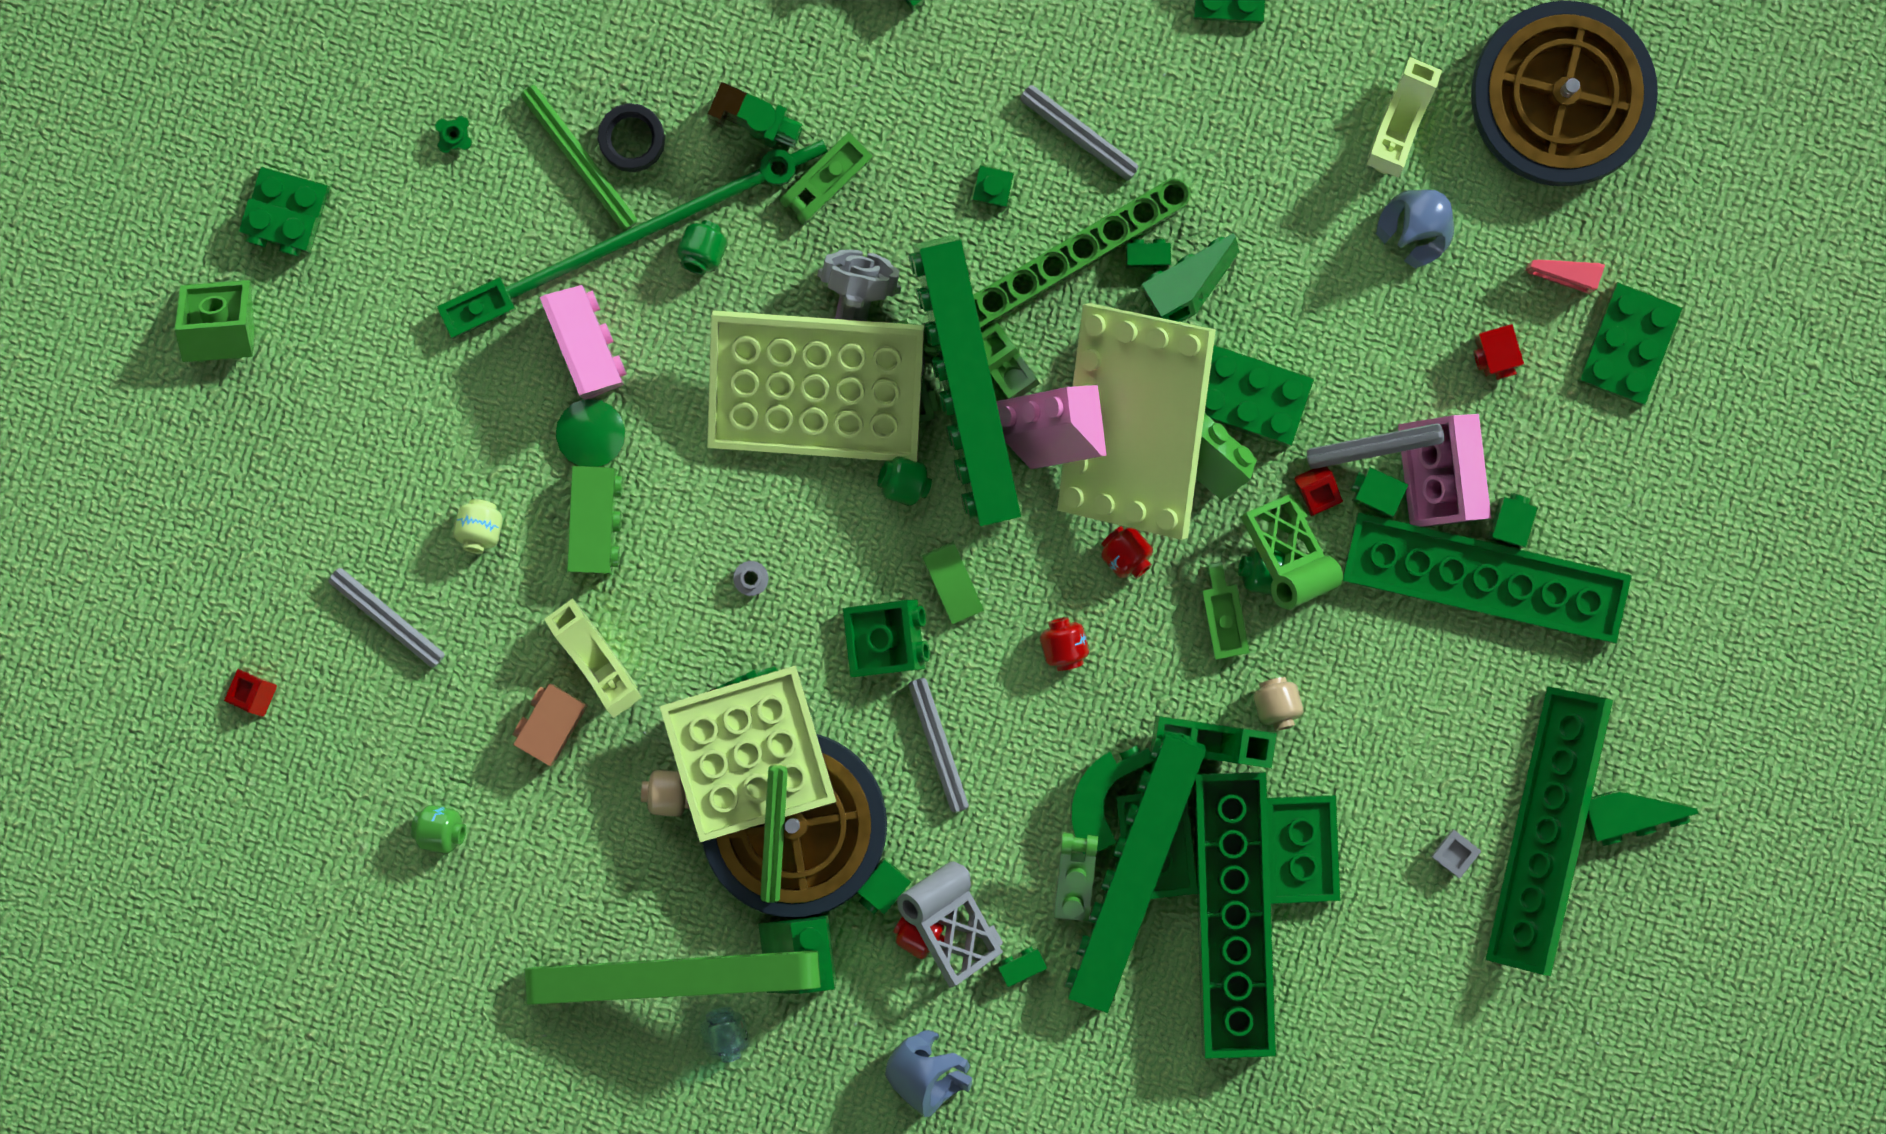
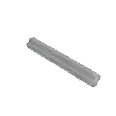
[1020,85,1139,181]
[1307,423,1444,469]
[328,568,445,667]
[909,678,969,813]

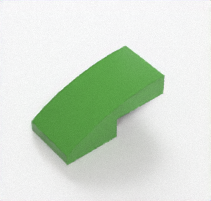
[982,322,1040,399]
[922,541,984,624]

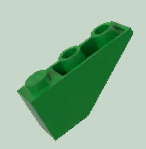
[1142,233,1240,322]
[1586,791,1699,846]

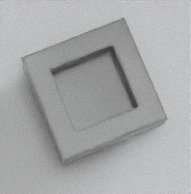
[1431,829,1481,879]

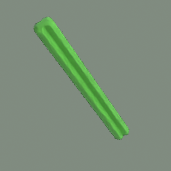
[521,85,637,231]

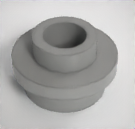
[733,561,769,596]

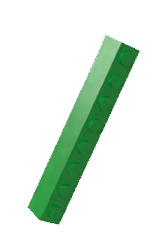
[1064,731,1206,1013]

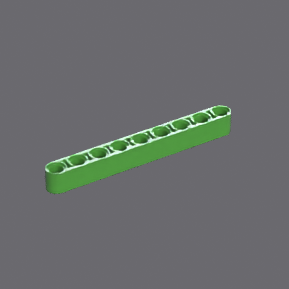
[923,179,1190,356]
[524,951,821,1004]

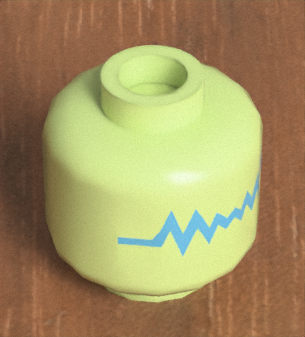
[453,499,503,554]

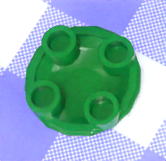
[556,399,625,467]

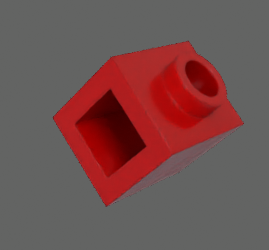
[1473,324,1524,380]

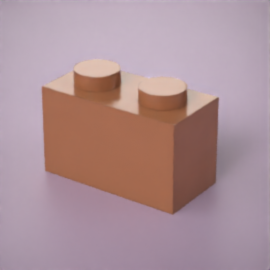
[512,684,588,766]

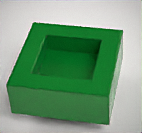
[972,165,1014,208]

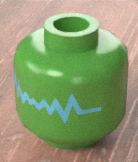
[411,805,466,854]

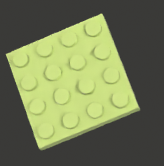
[659,665,836,842]

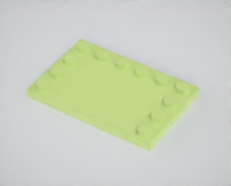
[1057,303,1216,540]
[707,311,925,462]

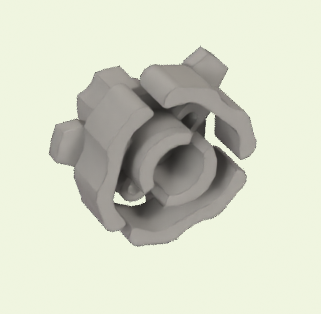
[817,250,901,321]

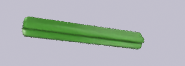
[760,765,788,903]

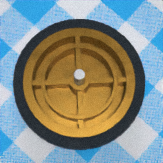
[1471,1,1658,186]
[702,734,887,918]

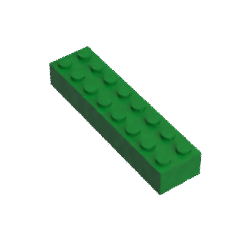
[908,235,1021,527]
[1193,771,1276,1059]

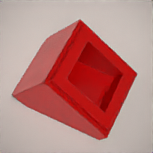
[1294,466,1343,516]
[224,669,277,717]

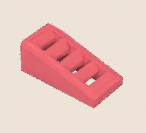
[1525,259,1605,294]

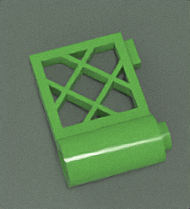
[1240,493,1343,610]

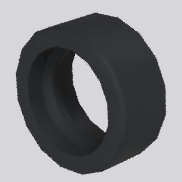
[597,103,665,173]

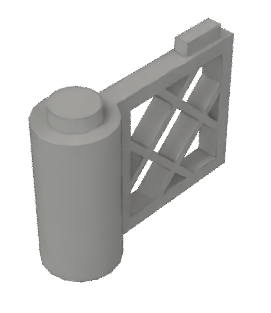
[897,861,1003,987]

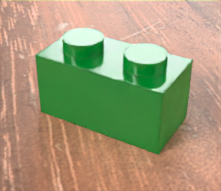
[1126,239,1171,267]
[998,946,1048,987]

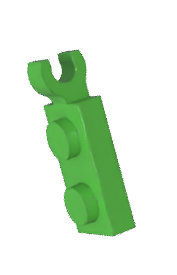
[1201,562,1250,660]

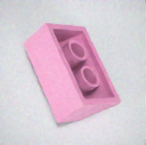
[539,285,627,400]
[996,385,1107,469]
[1398,414,1491,527]

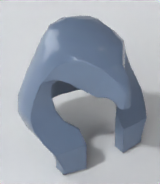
[1375,190,1454,269]
[885,1030,972,1118]

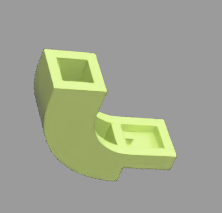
[1367,57,1442,178]
[544,598,642,718]

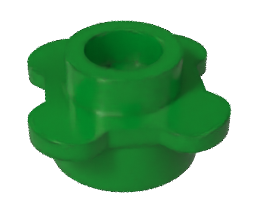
[435,116,472,153]

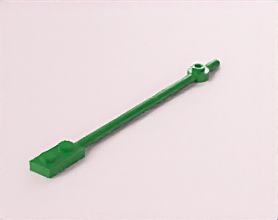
[437,139,828,339]

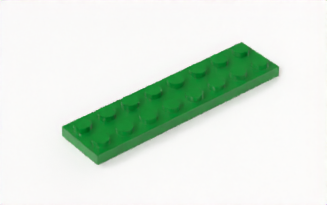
[1342,512,1632,644]
[1485,686,1613,976]

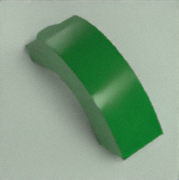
[1150,716,1277,769]
[1070,744,1154,854]

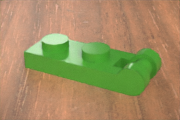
[779,132,873,226]
[1054,833,1098,921]

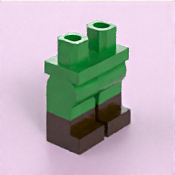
[707,82,802,149]

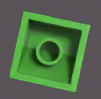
[175,280,255,362]

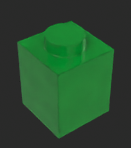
[1350,467,1408,518]
[1487,493,1538,549]
[858,858,912,915]

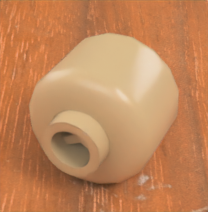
[1254,677,1303,731]
[641,770,690,817]

